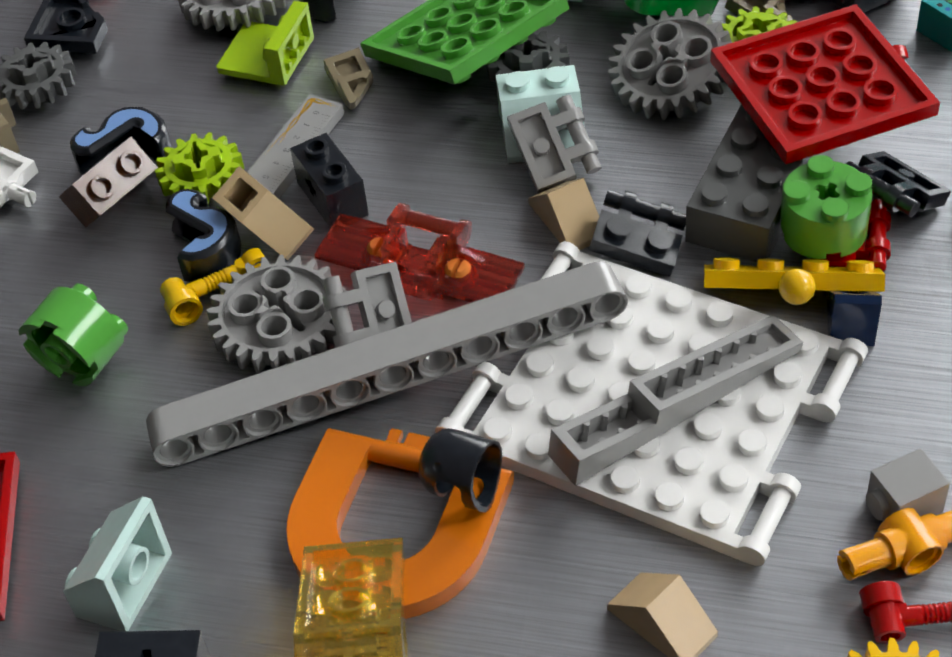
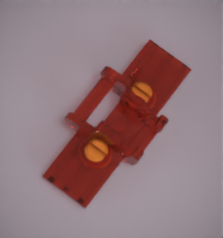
[314,202,525,303]

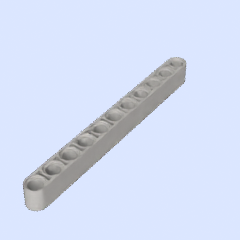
[146,261,628,467]

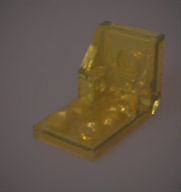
[293,538,409,657]

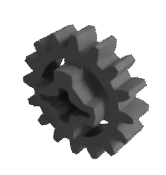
[486,30,570,89]
[0,42,77,109]

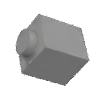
[866,448,950,521]

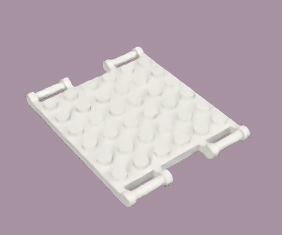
[435,241,868,566]

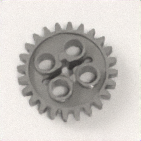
[178,0,287,31]
[608,8,732,120]
[207,254,350,374]

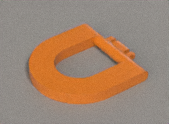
[286,428,514,621]

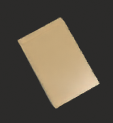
[528,178,599,250]
[607,572,718,657]

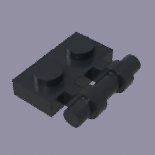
[846,151,951,217]
[589,189,686,277]

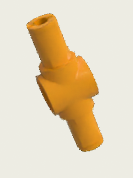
[837,508,952,581]

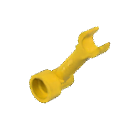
[160,248,265,326]

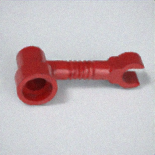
[859,581,952,644]

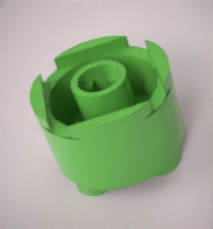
[780,155,872,259]
[18,283,128,386]

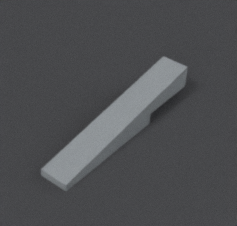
[548,314,803,486]

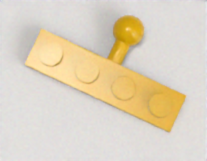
[703,257,885,305]

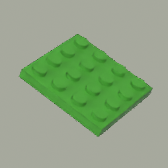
[360,0,569,84]

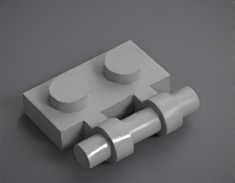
[507,95,602,194]
[322,262,412,348]

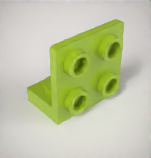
[216,1,314,86]

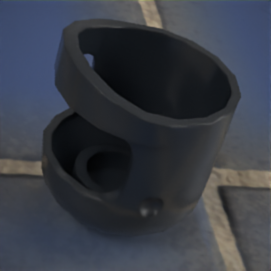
[419,428,503,513]

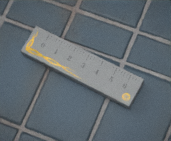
[247,94,344,199]

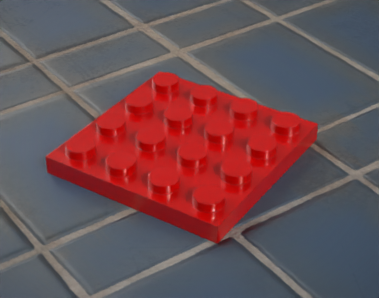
[710,4,940,164]

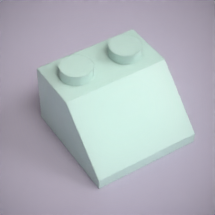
[496,65,584,164]
[63,496,172,632]

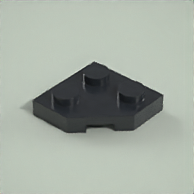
[24,0,108,54]

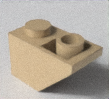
[212,166,314,261]

